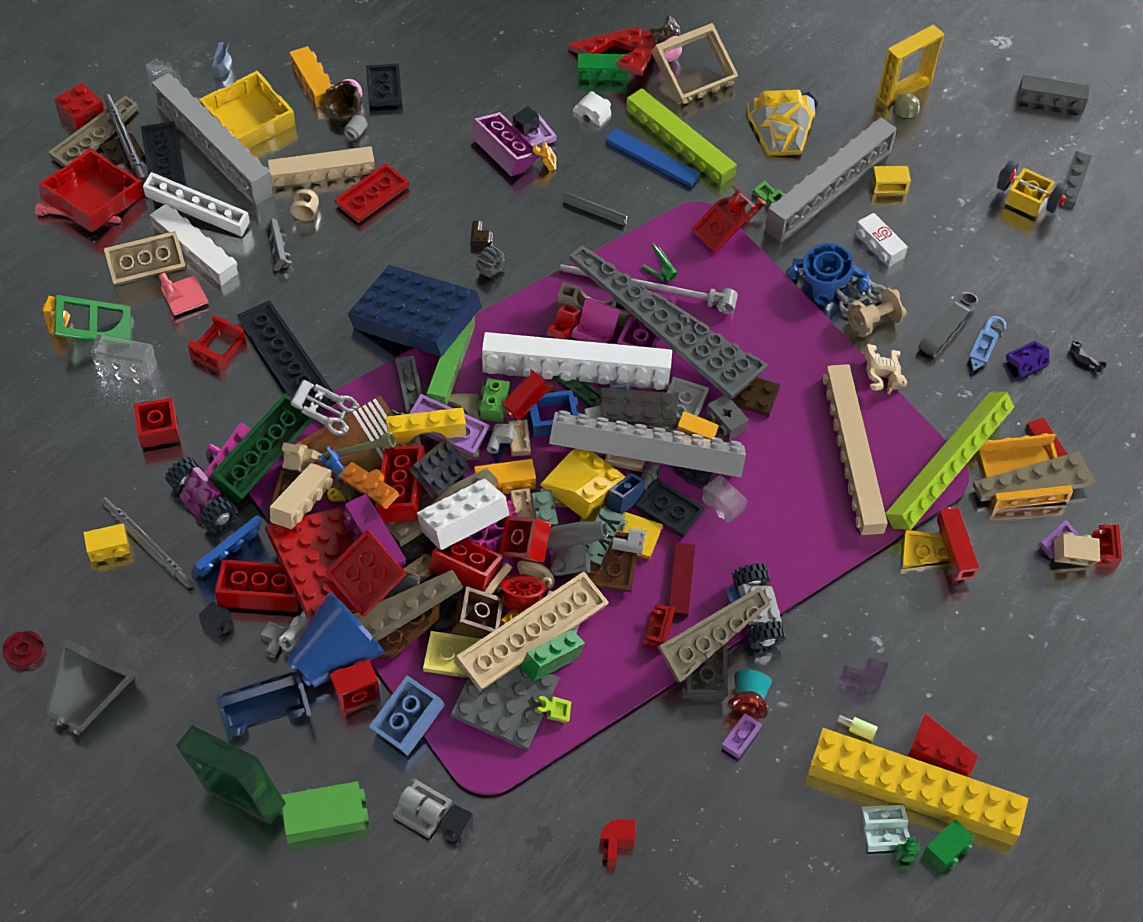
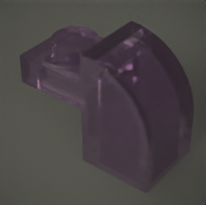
[840,657,888,695]

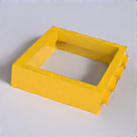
[877,24,945,107]

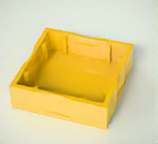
[199,71,296,149]

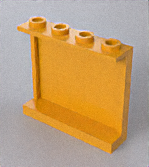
[977,434,1073,510]

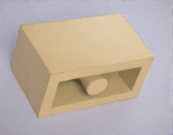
[1054,532,1100,566]

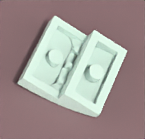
[861,805,910,852]

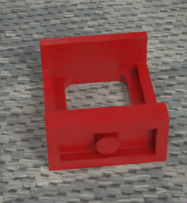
[187,315,246,371]

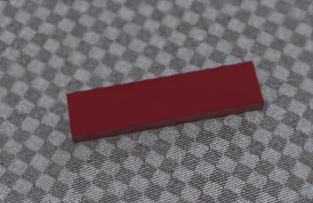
[669,542,695,617]

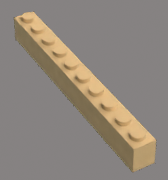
[823,364,887,535]

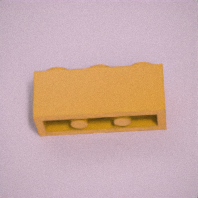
[475,459,536,494]

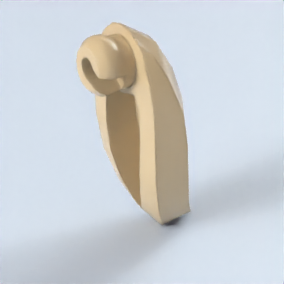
[517,560,554,590]

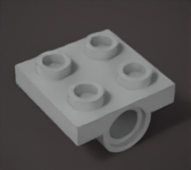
[392,780,452,838]

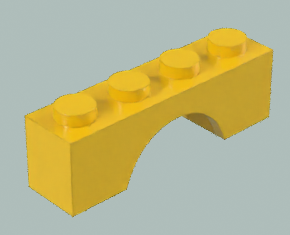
[386,407,466,445]

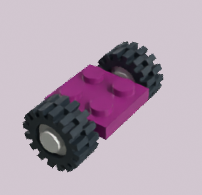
[165,456,238,533]

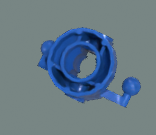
[786,243,871,305]

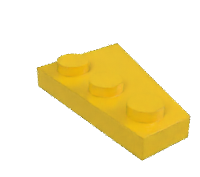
[902,530,950,568]

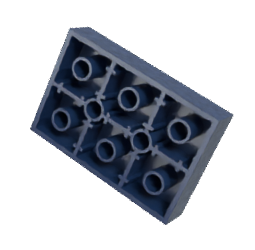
[348,265,482,357]

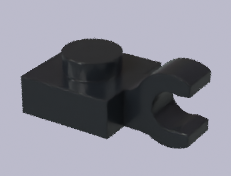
[677,467,713,491]

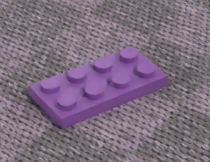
[409,394,490,457]

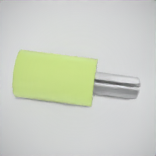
[837,715,878,741]

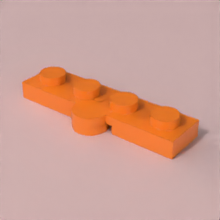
[338,462,399,509]

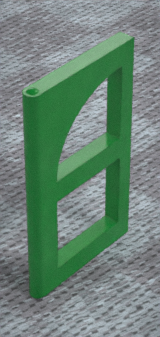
[54,295,130,347]

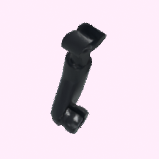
[1070,340,1107,372]

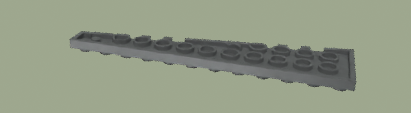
[569,246,768,400]

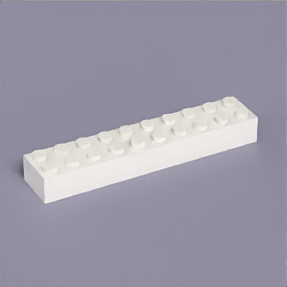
[482,332,672,390]

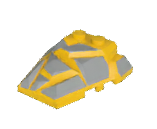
[747,90,815,156]

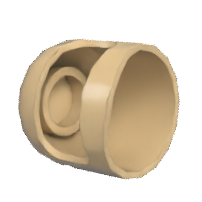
[290,189,319,221]

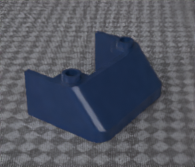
[216,672,312,741]

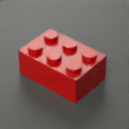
[428,538,503,592]

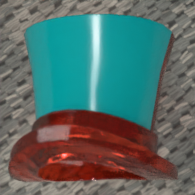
[727,669,772,719]

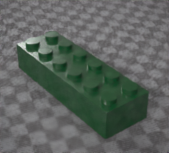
[209,393,314,506]

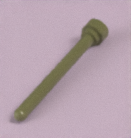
[315,432,396,463]

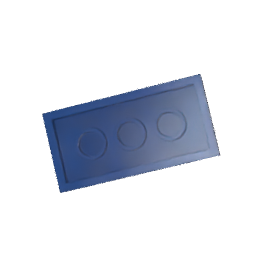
[191,515,262,579]

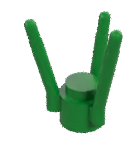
[642,243,678,282]

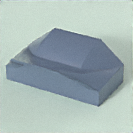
[212,42,232,78]

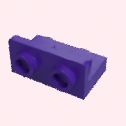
[1006,341,1050,378]

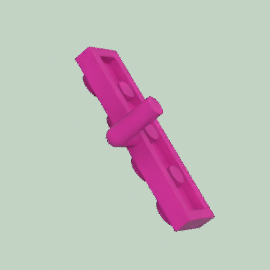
[204,423,251,478]

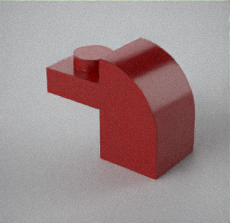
[547,304,581,340]
[599,819,636,868]

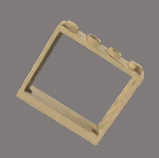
[651,23,738,104]

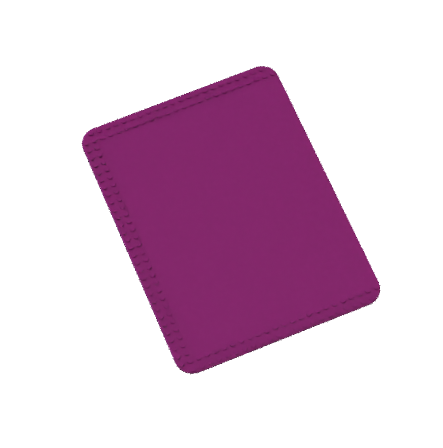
[248,202,970,795]

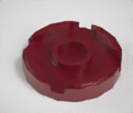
[2,630,45,670]

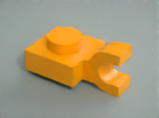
[533,142,556,171]

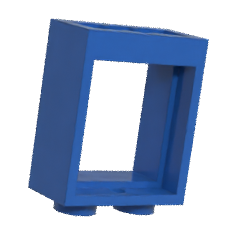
[528,390,580,437]

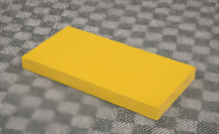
[580,505,663,560]

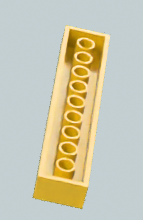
[808,728,1029,846]

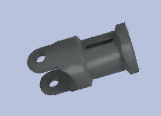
[640,462,661,495]

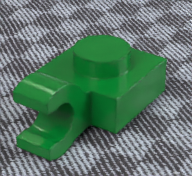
[894,837,921,862]

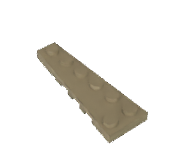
[48,95,138,167]
[973,451,1095,501]
[384,468,499,547]
[353,570,463,642]
[657,587,770,683]

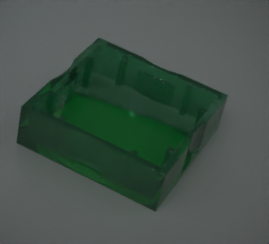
[176,725,286,824]

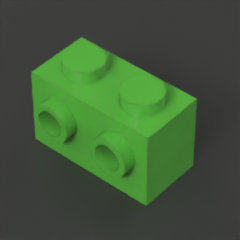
[477,378,510,423]

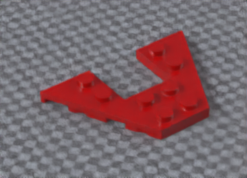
[567,27,656,76]

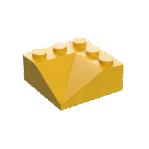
[541,448,625,519]

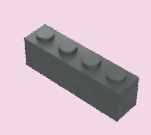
[1018,74,1089,111]

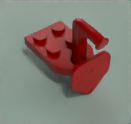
[691,185,766,253]

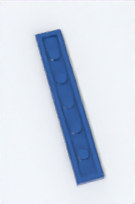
[606,128,701,188]

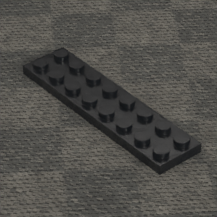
[237,300,336,412]

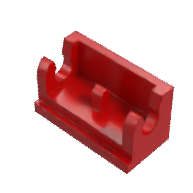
[1093,524,1122,568]
[643,604,675,650]

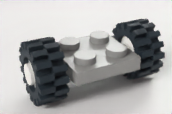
[732,563,786,650]

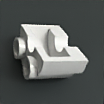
[573,92,611,126]

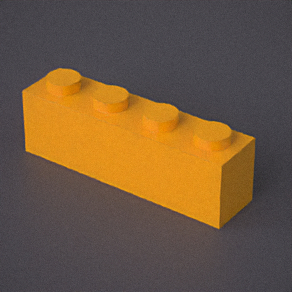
[290,46,334,108]

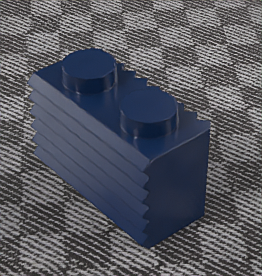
[606,473,646,514]

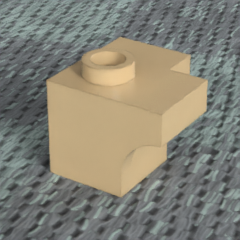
[282,443,322,474]

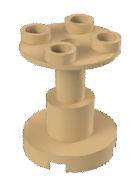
[847,288,907,337]

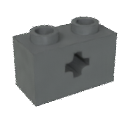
[706,395,749,441]

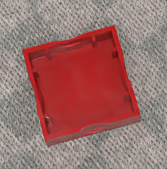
[39,148,143,232]

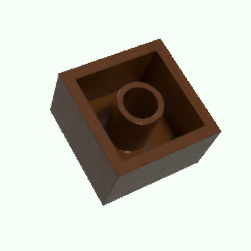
[451,586,504,639]

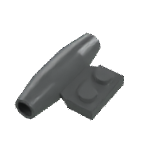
[546,521,608,578]

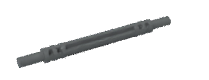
[104,94,146,182]
[100,497,194,589]

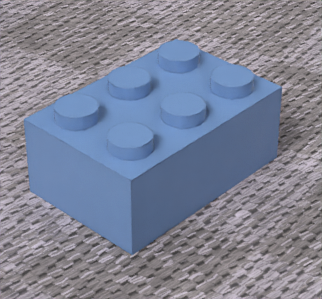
[369,676,445,756]

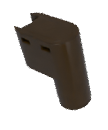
[470,220,493,248]

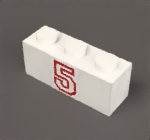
[855,213,908,267]

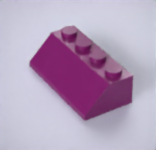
[469,112,540,176]

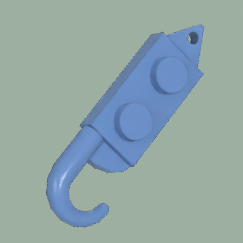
[968,316,1006,371]

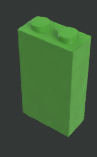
[281,781,369,843]

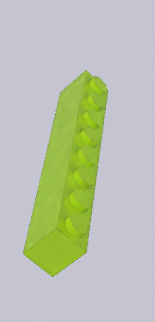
[626,88,737,186]

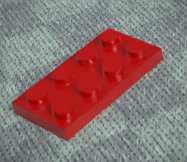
[334,163,410,223]

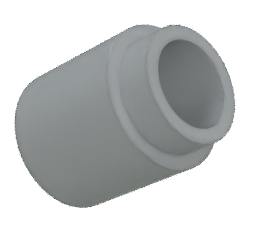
[344,115,368,141]

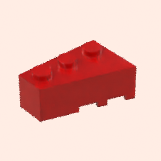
[907,713,978,777]

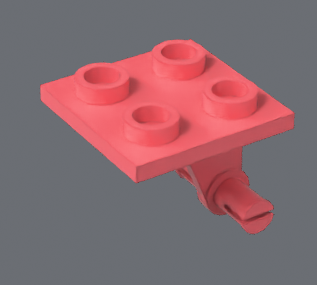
[159,273,209,316]

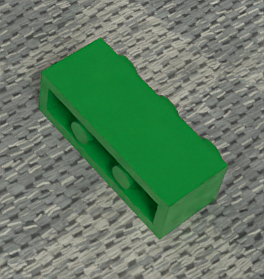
[577,54,628,81]
[520,629,585,682]

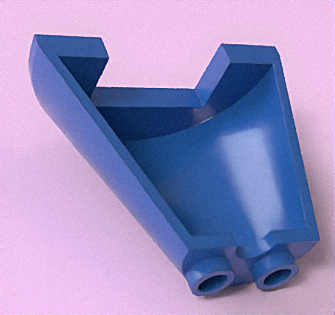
[287,591,385,687]

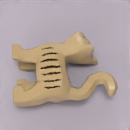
[864,344,907,395]

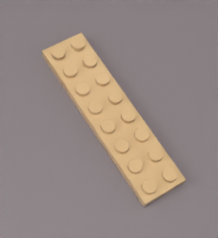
[455,572,609,692]

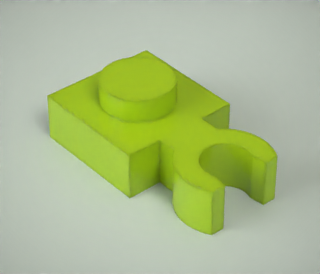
[534,696,571,723]

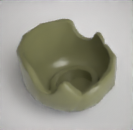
[894,93,920,118]

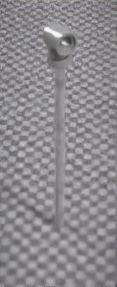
[560,264,738,314]

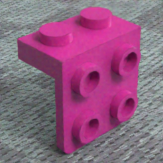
[571,298,620,344]

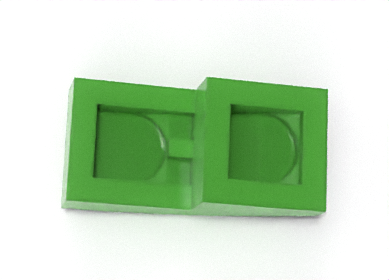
[752,181,784,206]

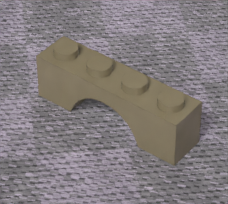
[557,282,630,327]

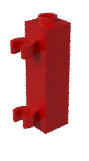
[936,507,979,581]

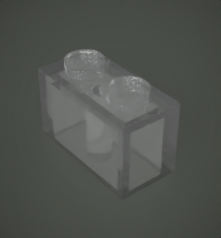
[702,475,747,523]

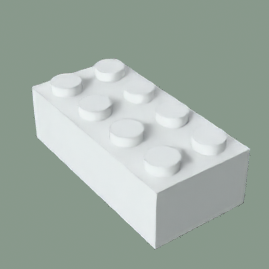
[417,479,509,550]

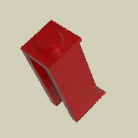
[501,368,551,421]

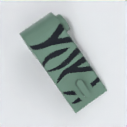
[585,507,627,565]

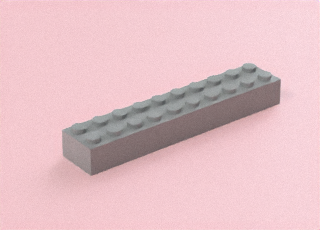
[152,73,273,206]
[765,118,897,243]
[549,411,746,477]

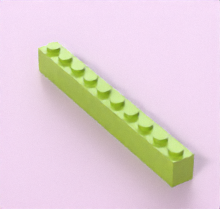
[885,392,1015,530]

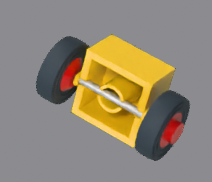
[997,160,1068,217]

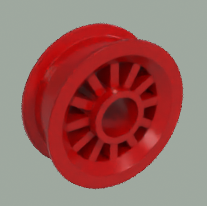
[500,574,546,611]

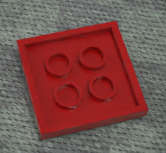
[325,530,407,617]

